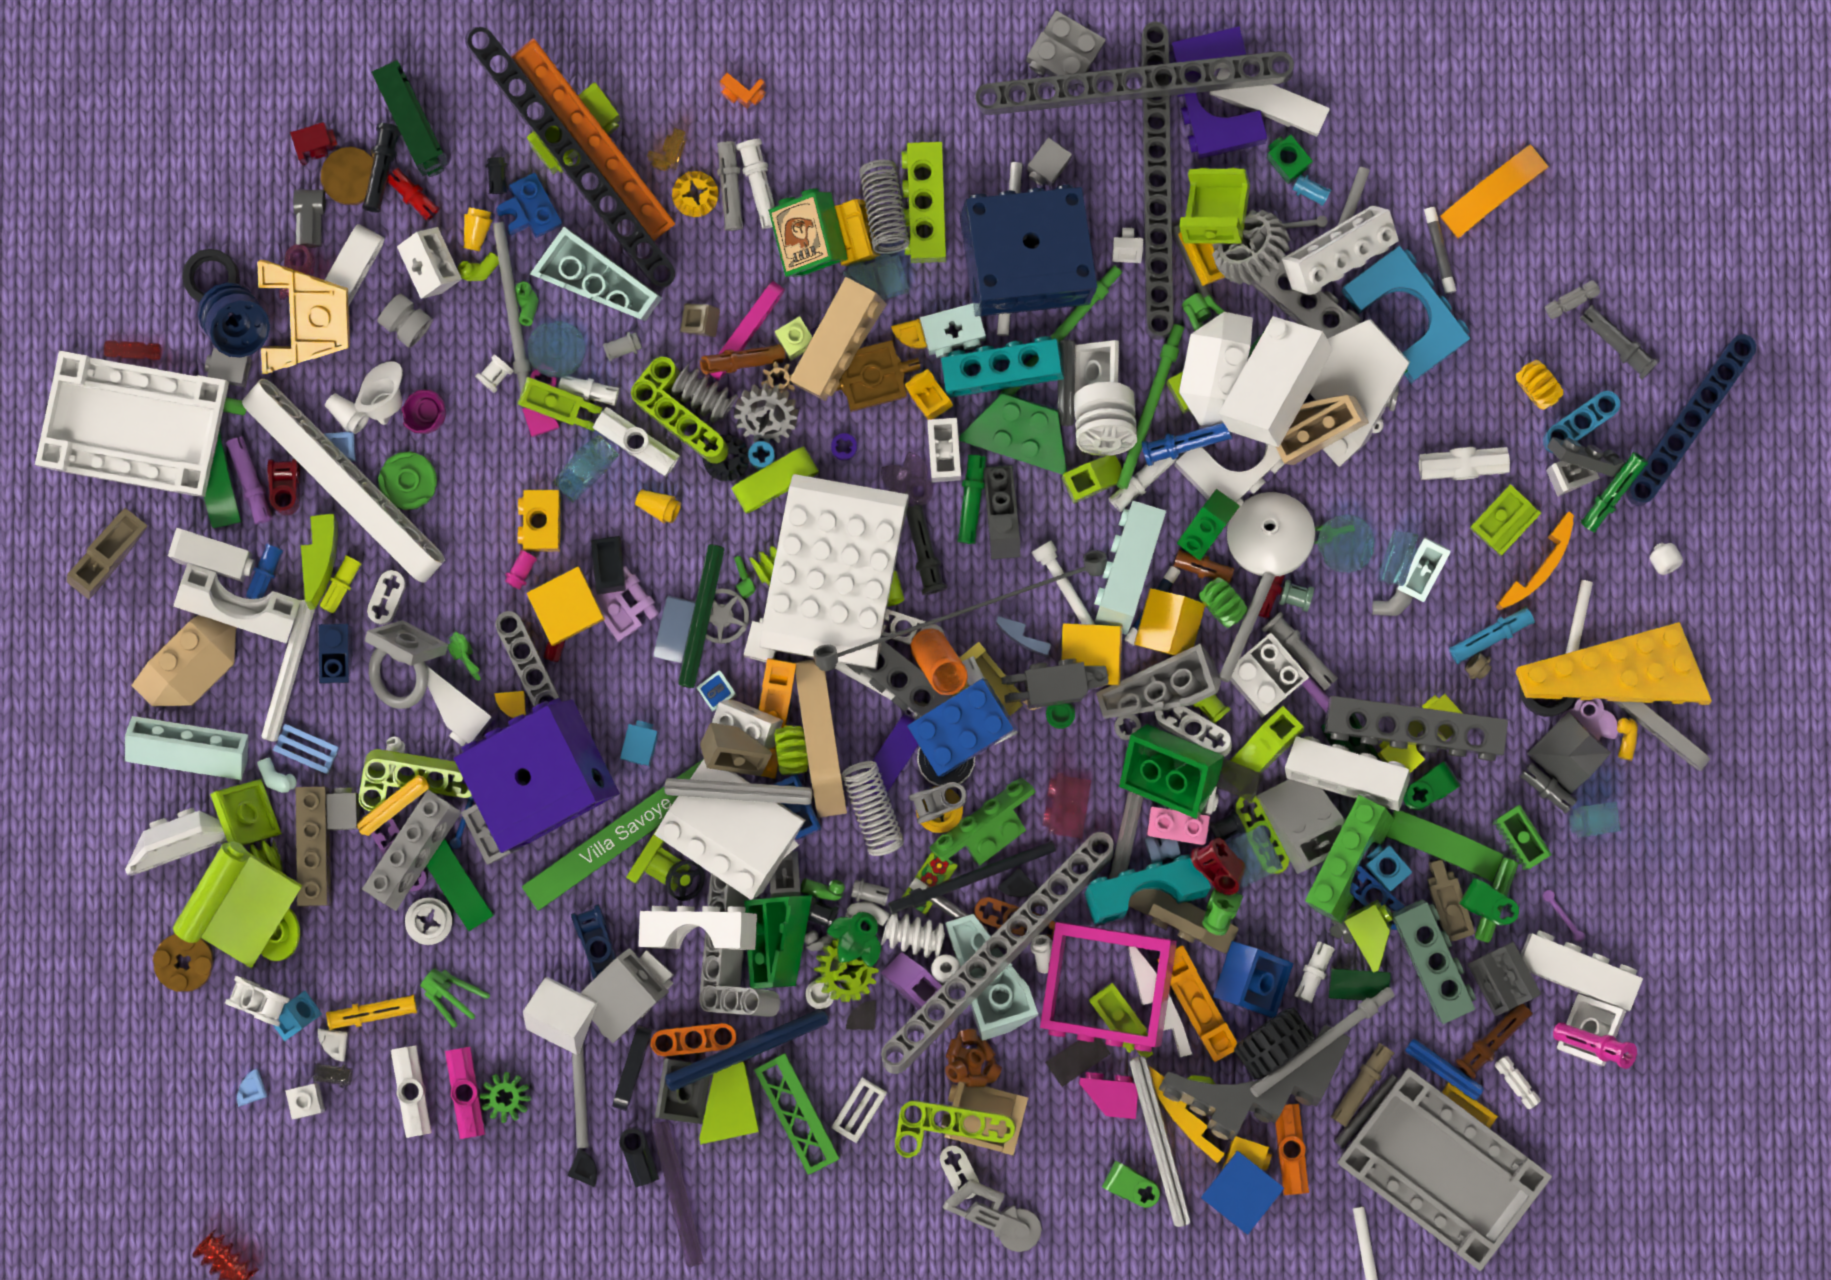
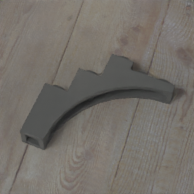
[1159,1025,1351,1140]

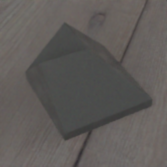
[1527,711,1611,794]

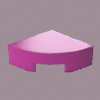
[522,408,560,438]

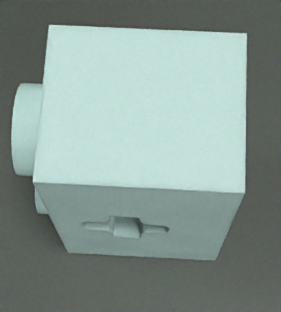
[920,303,986,358]

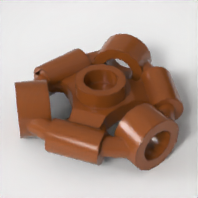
[945,1029,1002,1087]

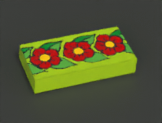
[902,852,958,915]

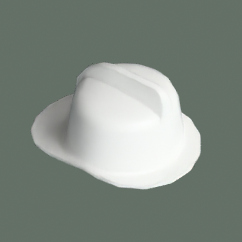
[354,362,403,425]

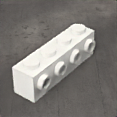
[1282,206,1399,295]
[1285,736,1410,811]
[1520,930,1643,1012]

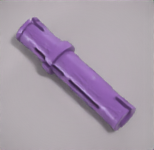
[226,436,273,525]

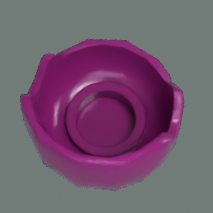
[401,390,446,434]

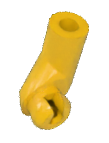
[1617,718,1638,761]

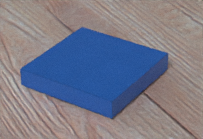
[1200,1151,1284,1235]

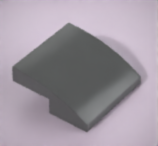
[1467,941,1541,1016]

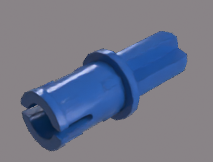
[245,544,283,599]

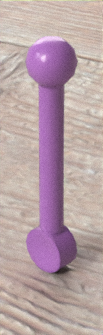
[1542,890,1585,942]

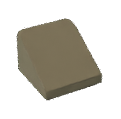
[680,303,720,337]

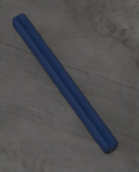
[665,1009,829,1091]

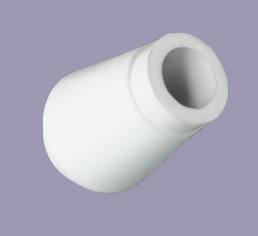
[325,393,369,434]

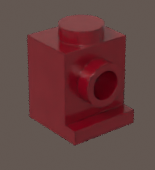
[290,122,338,165]

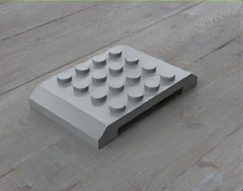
[1337,1068,1552,1272]

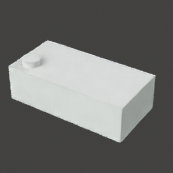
[1218,316,1333,447]

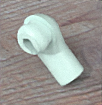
[257,757,297,793]

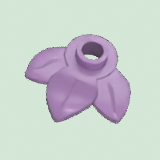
[1559,698,1618,740]

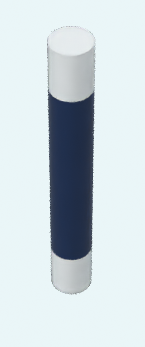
[1124,566,1181,646]

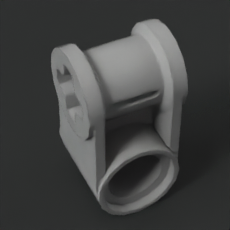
[908,782,967,824]

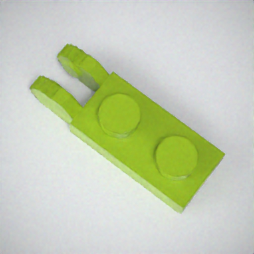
[517,377,603,431]

